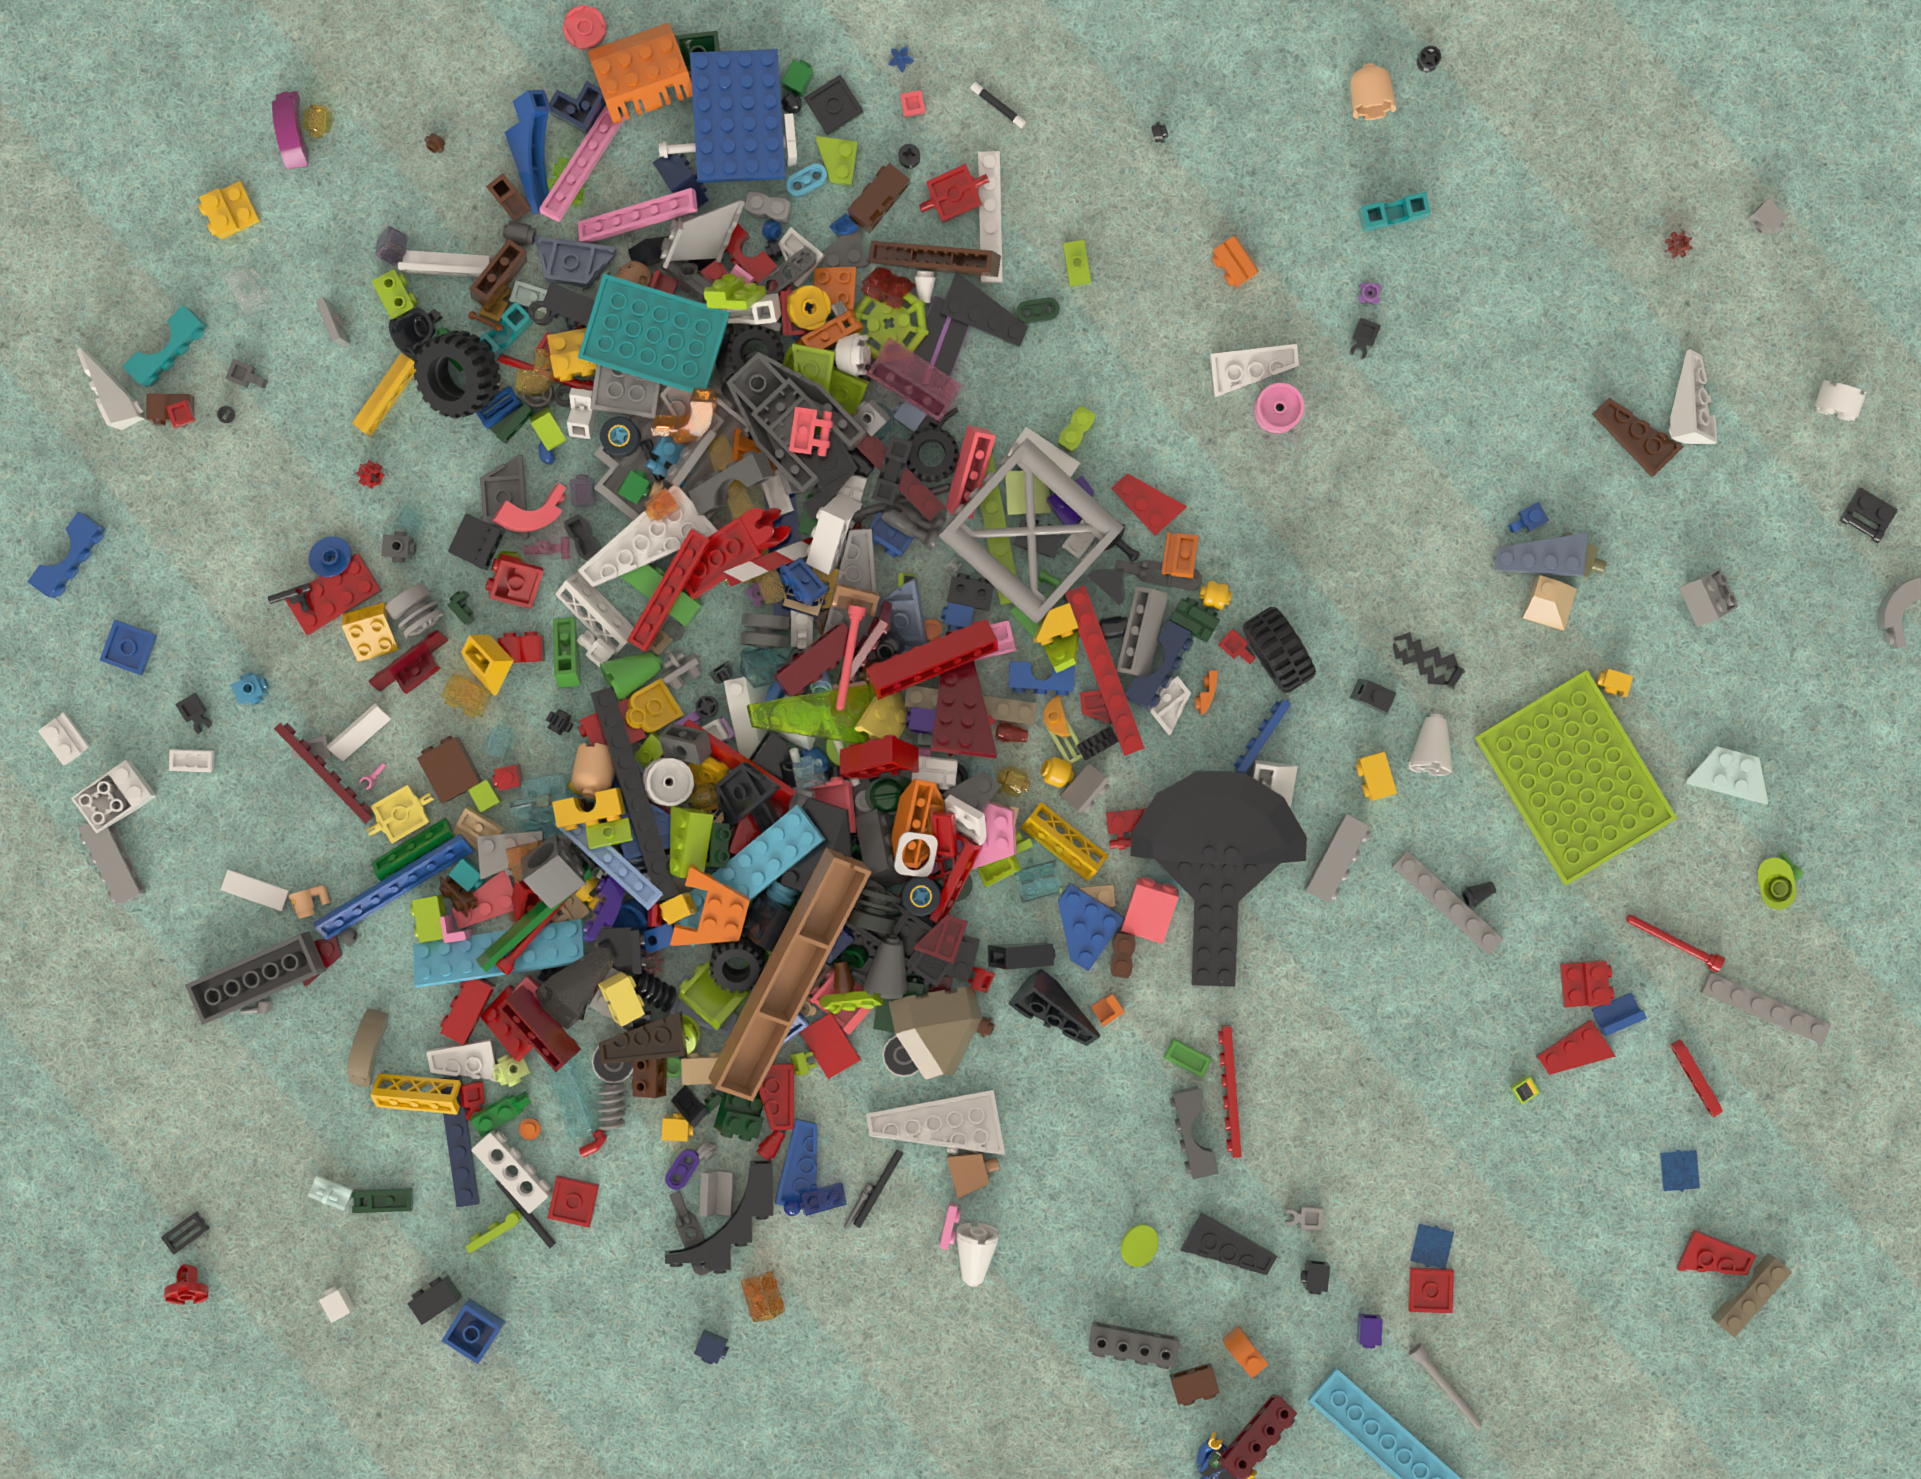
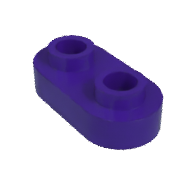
[665,1149,700,1190]

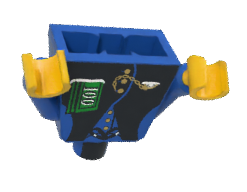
[1196,1432,1262,1479]

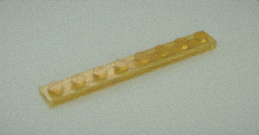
[707,435,787,605]

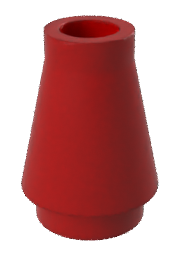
[756,1130,786,1162]

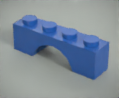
[27,512,106,598]

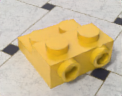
[198,181,260,239]
[547,328,597,381]

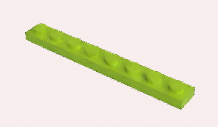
[980,452,1017,605]

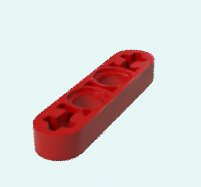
[1670,1039,1723,1118]

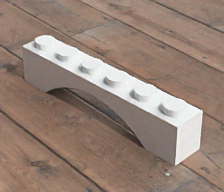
[701,293,782,324]

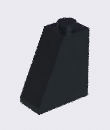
[988,943,1056,970]

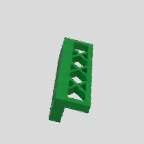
[372,818,456,881]

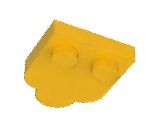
[625,678,684,733]

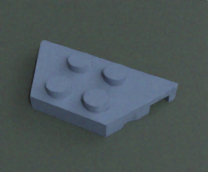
[534,236,617,288]
[877,578,928,652]

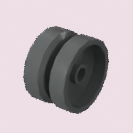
[740,613,790,649]

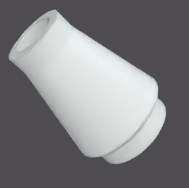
[914,271,936,303]

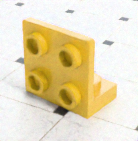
[342,602,398,662]

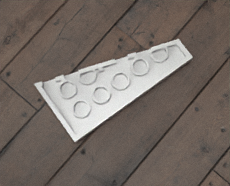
[578,485,718,587]
[866,1090,1006,1155]

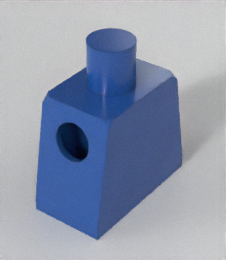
[642,922,676,953]

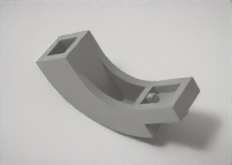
[1877,577,1921,649]

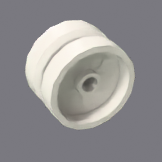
[641,758,694,806]

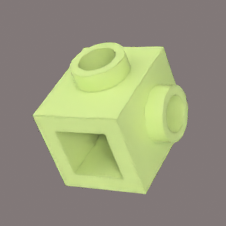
[492,1054,530,1087]

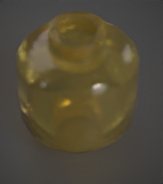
[302,104,333,138]
[997,766,1030,797]
[690,782,718,812]

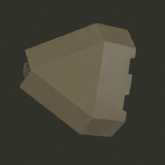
[889,987,982,1080]

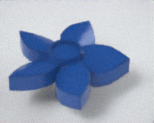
[888,46,914,73]

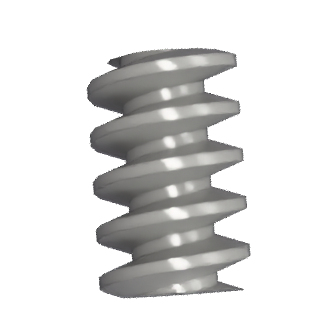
[597,1083,625,1130]

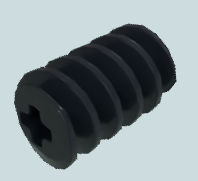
[632,970,676,1013]

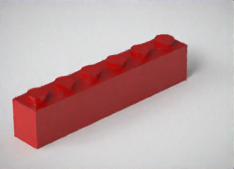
[866,619,999,700]

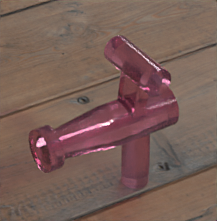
[524,537,570,559]

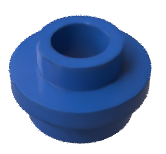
[762,220,782,241]

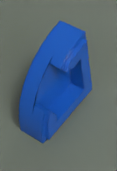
[829,213,859,235]

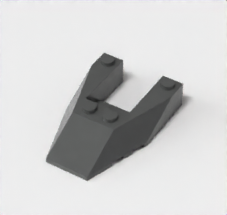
[726,352,867,496]

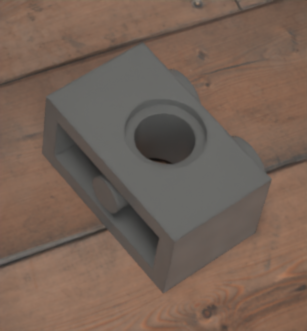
[659,723,712,765]

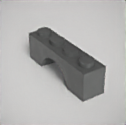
[688,450,775,516]
[1169,1086,1219,1180]

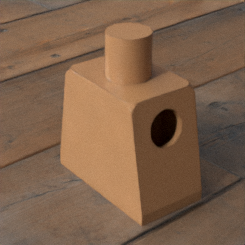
[947,1151,1000,1198]

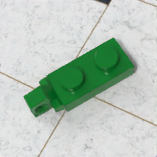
[470,1091,531,1137]

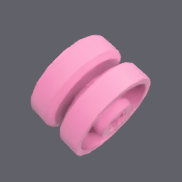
[1253,383,1305,434]

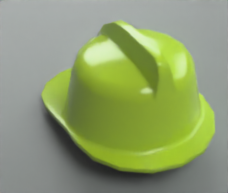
[1758,857,1797,910]

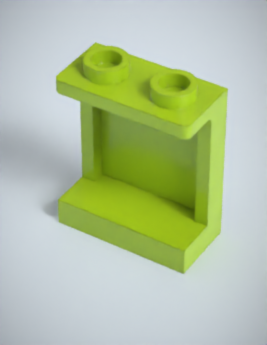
[678,960,748,1030]

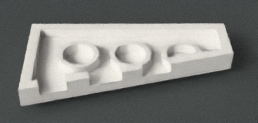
[1210,344,1299,397]

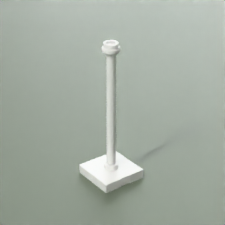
[659,113,797,168]

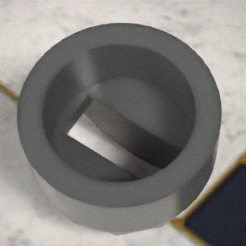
[338,928,358,947]

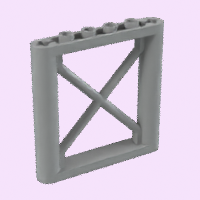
[939,438,1124,624]

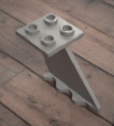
[660,199,745,269]

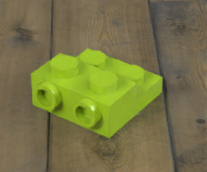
[704,274,766,310]

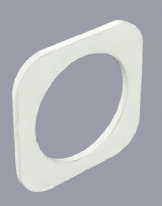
[894,832,938,877]

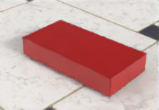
[932,811,958,857]

